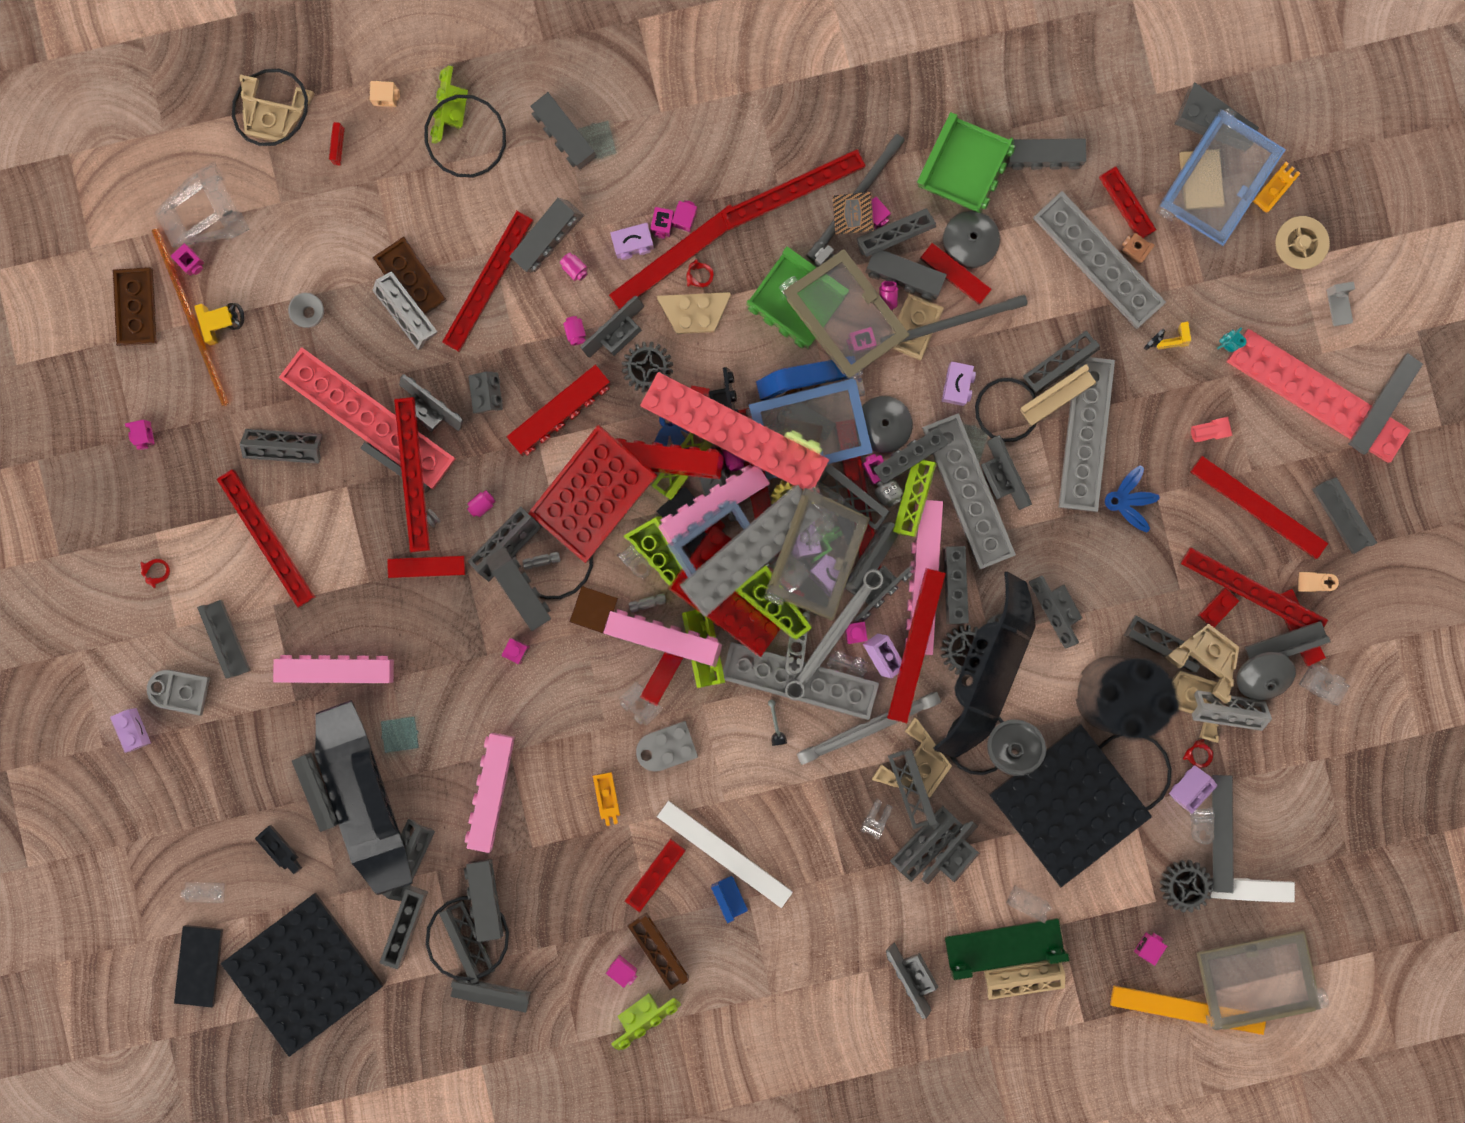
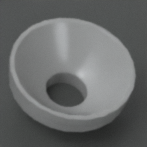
[288,293,324,328]

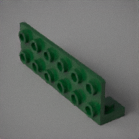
[945,918,1069,980]

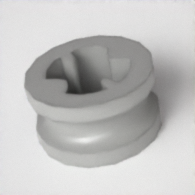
[427,509,441,528]

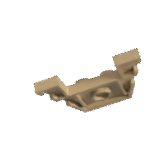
[240,75,315,144]
[1166,624,1239,704]
[1172,671,1219,743]
[871,717,952,797]

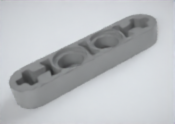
[785,606,810,676]

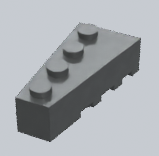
[1175,82,1259,152]
[510,198,584,273]
[485,547,551,631]

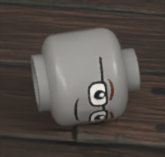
[875,479,903,508]

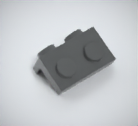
[469,371,503,414]

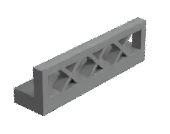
[372,271,437,350]
[1192,690,1272,731]

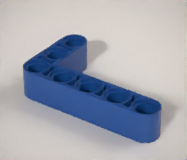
[756,356,859,401]

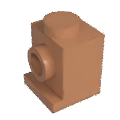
[1121,233,1155,264]

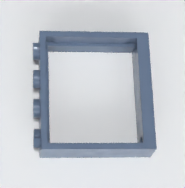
[668,500,772,578]

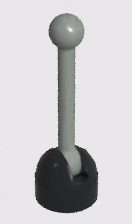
[768,699,787,746]

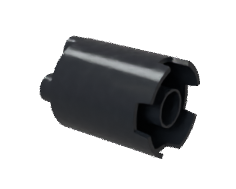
[1076,656,1180,740]

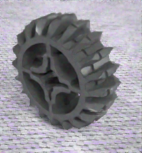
[622,342,673,393]
[940,625,987,675]
[1160,860,1213,913]

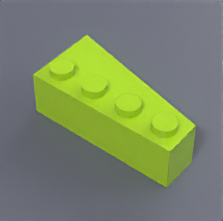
[624,516,682,586]
[735,565,812,640]

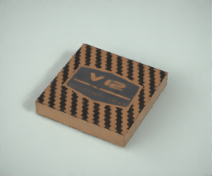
[833,192,874,235]

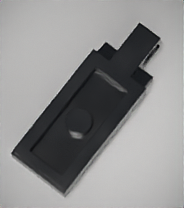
[255,825,303,874]

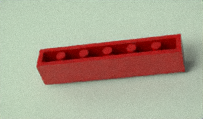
[506,364,611,456]
[616,438,724,480]

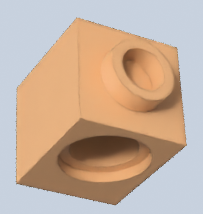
[369,81,400,107]

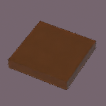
[569,586,618,634]

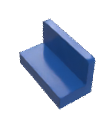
[711,876,748,923]

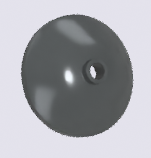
[943,211,1000,268]
[855,396,913,453]
[1236,652,1296,700]
[987,720,1046,776]

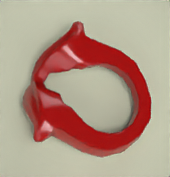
[686,258,714,288]
[140,558,170,589]
[1183,739,1214,768]

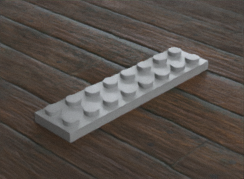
[1033,191,1166,329]
[1058,357,1115,512]
[922,413,1016,570]
[680,485,820,616]
[723,642,879,720]

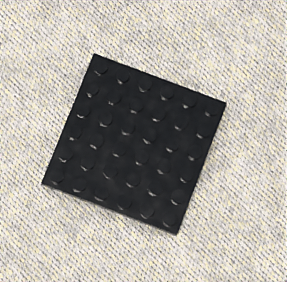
[989,724,1153,888]
[220,893,384,1057]

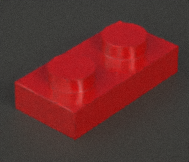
[1197,588,1240,628]

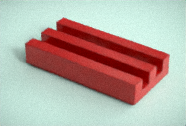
[329,122,345,166]

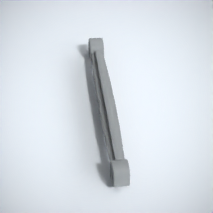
[785,569,883,700]
[797,691,941,765]

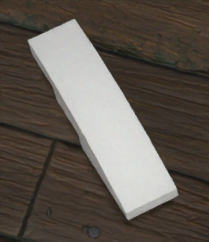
[1210,878,1295,902]

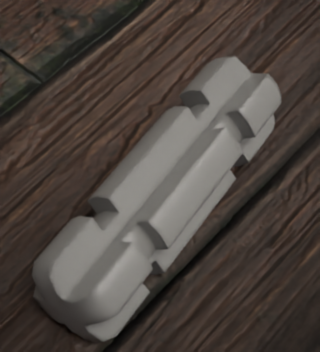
[523,552,560,570]
[629,593,666,612]

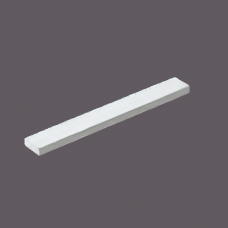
[657,801,793,908]

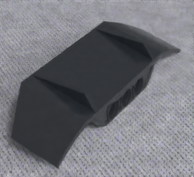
[933,571,1036,758]
[315,700,413,895]

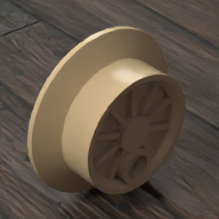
[1275,216,1330,270]

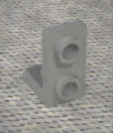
[1326,282,1355,326]

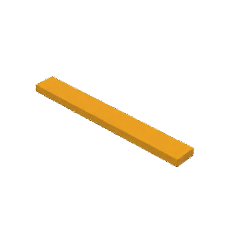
[1110,985,1266,1035]

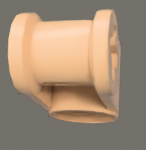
[1298,572,1339,592]

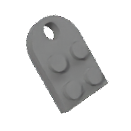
[147,670,210,716]
[636,721,698,771]

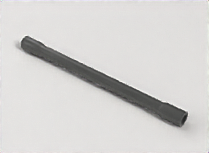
[806,134,905,262]
[880,295,1028,344]

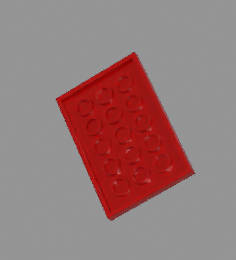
[528,425,658,563]
[668,526,804,657]

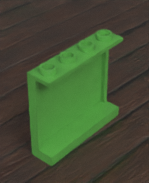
[917,112,1016,214]
[746,246,849,349]

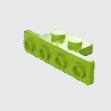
[430,65,468,144]
[611,993,681,1050]

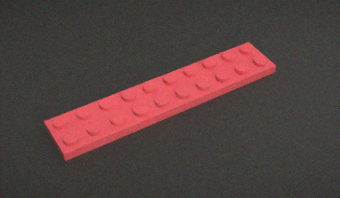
[1226,329,1411,463]
[279,347,456,490]
[640,372,829,492]

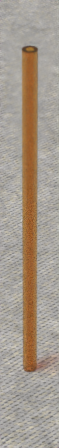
[152,228,229,406]

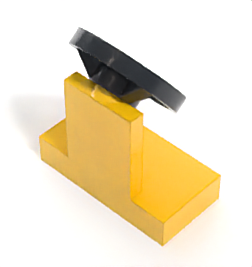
[194,303,244,345]
[1144,322,1191,351]

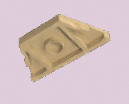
[657,292,730,334]

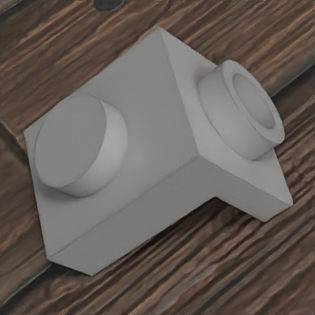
[814,245,839,276]

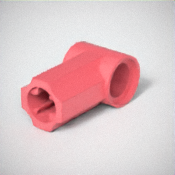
[1191,417,1233,442]

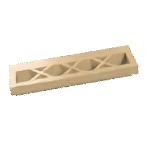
[1020,364,1096,427]
[984,961,1065,1000]

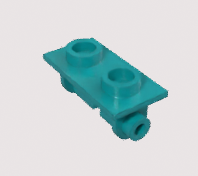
[1217,327,1247,352]

